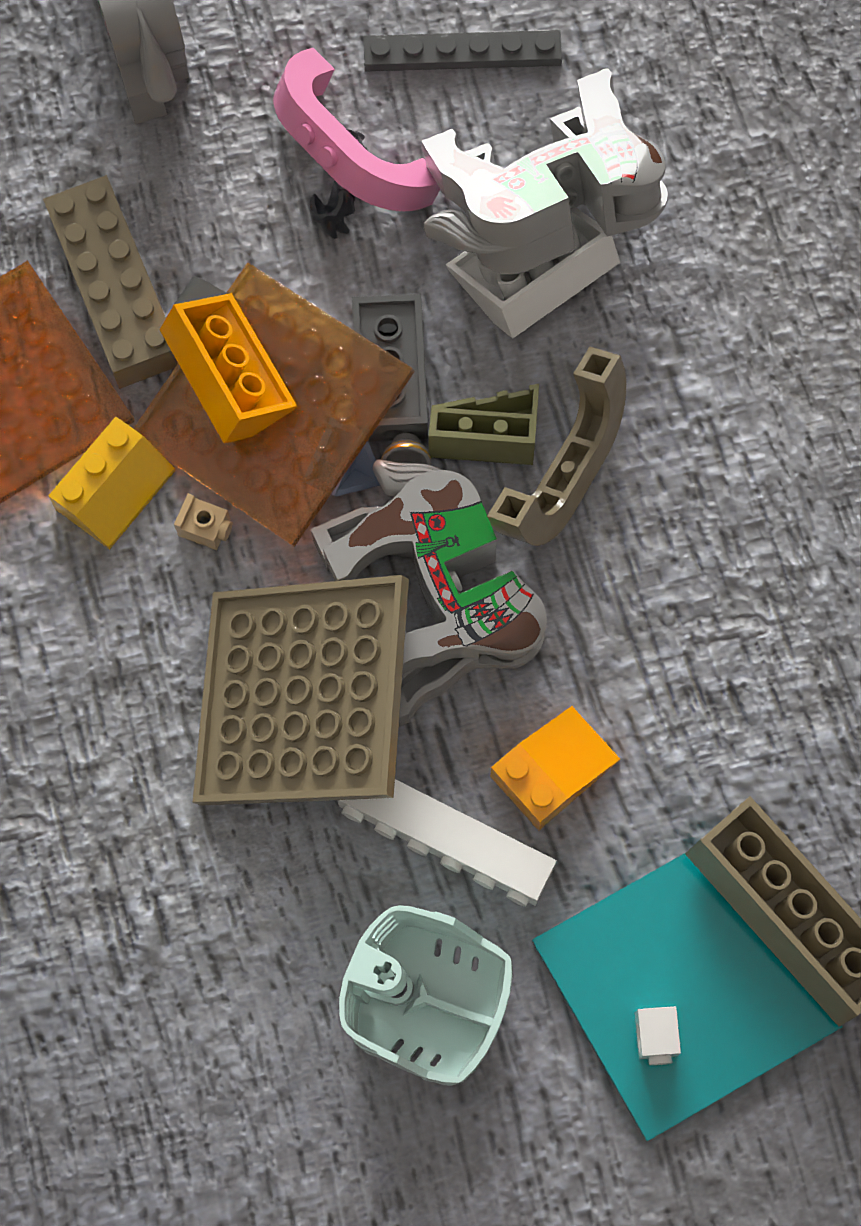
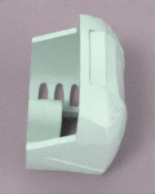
[339,905,512,1086]

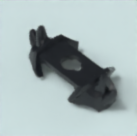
[310,129,369,239]

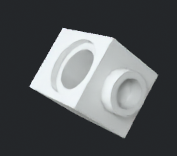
[635,1006,681,1065]

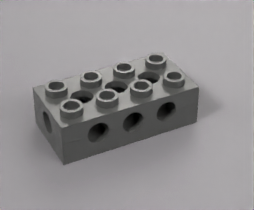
[352,294,428,442]

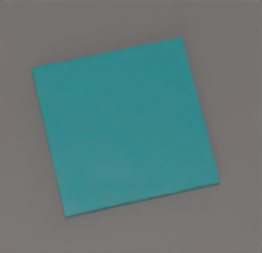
[532,853,843,1142]

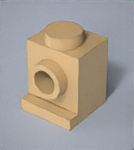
[174,493,233,550]

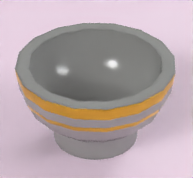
[381,433,431,465]

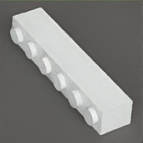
[338,779,557,907]

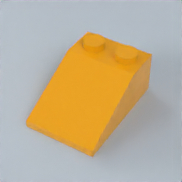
[490,706,620,831]

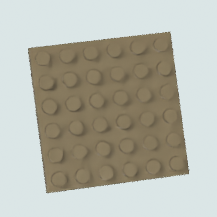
[192,575,409,806]

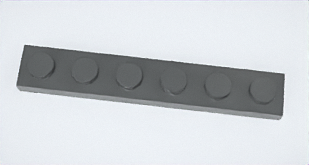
[364,30,562,72]

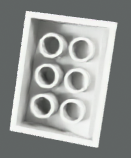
[446,207,620,339]

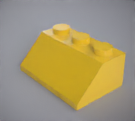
[48,417,176,550]

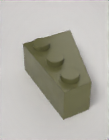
[429,384,539,465]

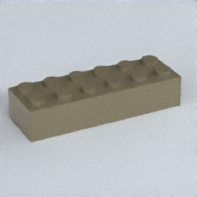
[43,175,180,389]
[685,796,861,1027]

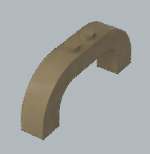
[487,347,626,546]

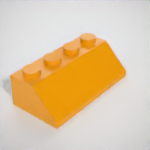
[159,293,297,444]

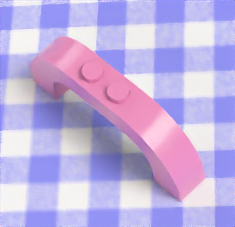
[273,48,440,211]

